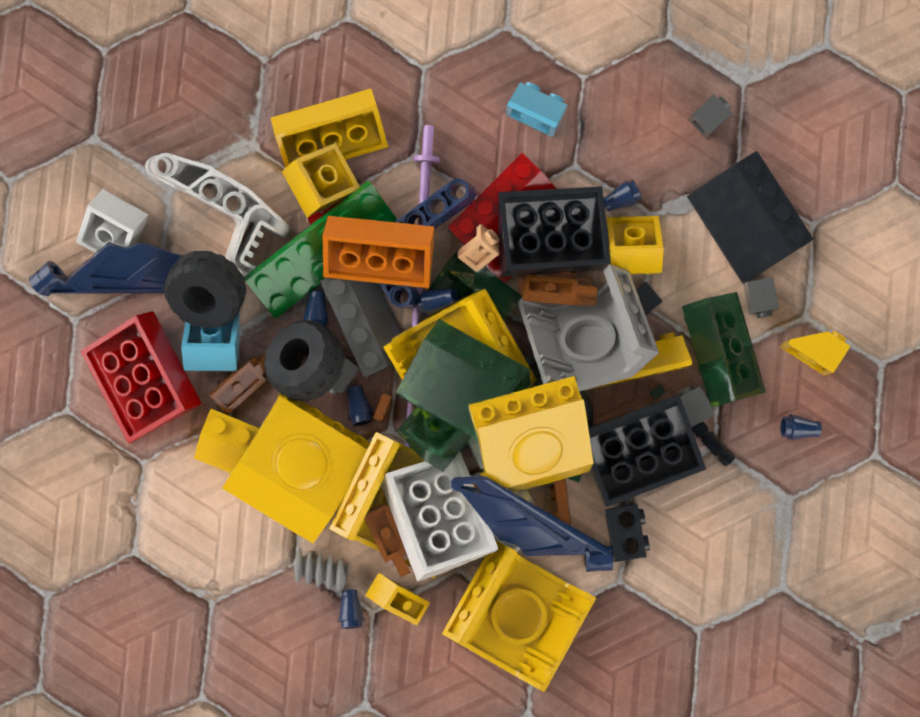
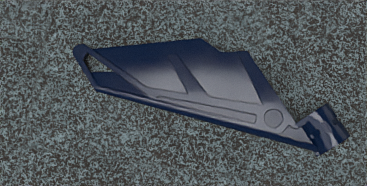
[29,242,209,297]
[451,476,613,572]

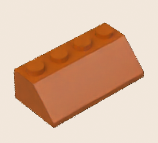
[323,216,434,288]

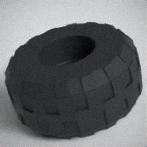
[164,250,246,329]
[264,320,344,402]

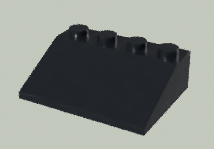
[687,151,814,284]
[498,186,611,277]
[588,394,707,507]

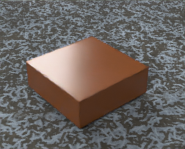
[373,393,393,422]

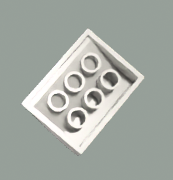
[381,450,498,582]

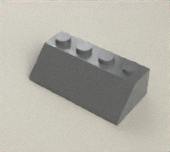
[320,278,402,379]

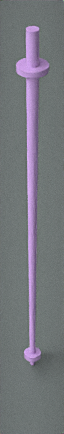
[405,125,440,448]

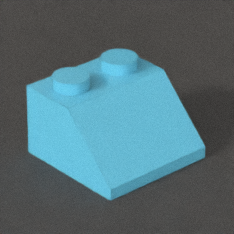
[506,82,567,137]
[181,313,240,371]

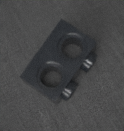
[604,504,650,562]

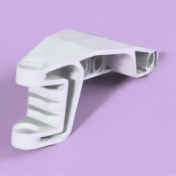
[145,153,292,277]

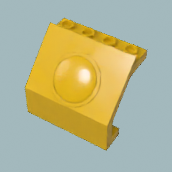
[384,289,537,439]
[469,376,594,493]
[222,393,370,544]
[329,432,478,579]
[442,540,596,692]

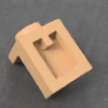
[458,224,499,272]

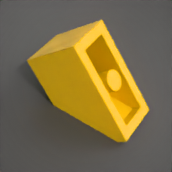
[365,573,430,625]

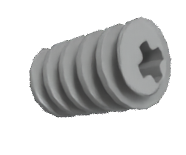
[293,548,351,592]

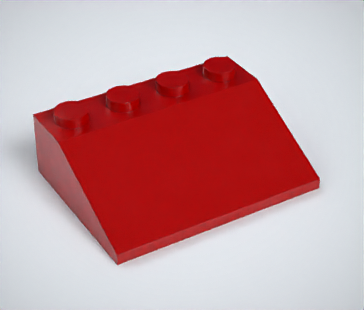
[448,153,557,286]
[80,311,202,444]

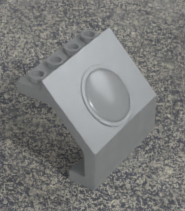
[518,264,659,391]

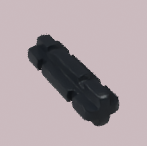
[692,421,735,466]

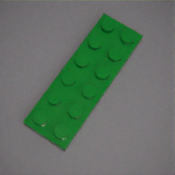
[244,181,398,319]

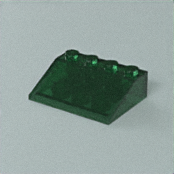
[396,319,531,441]

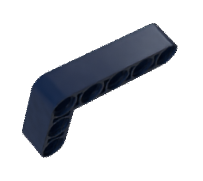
[379,179,476,309]

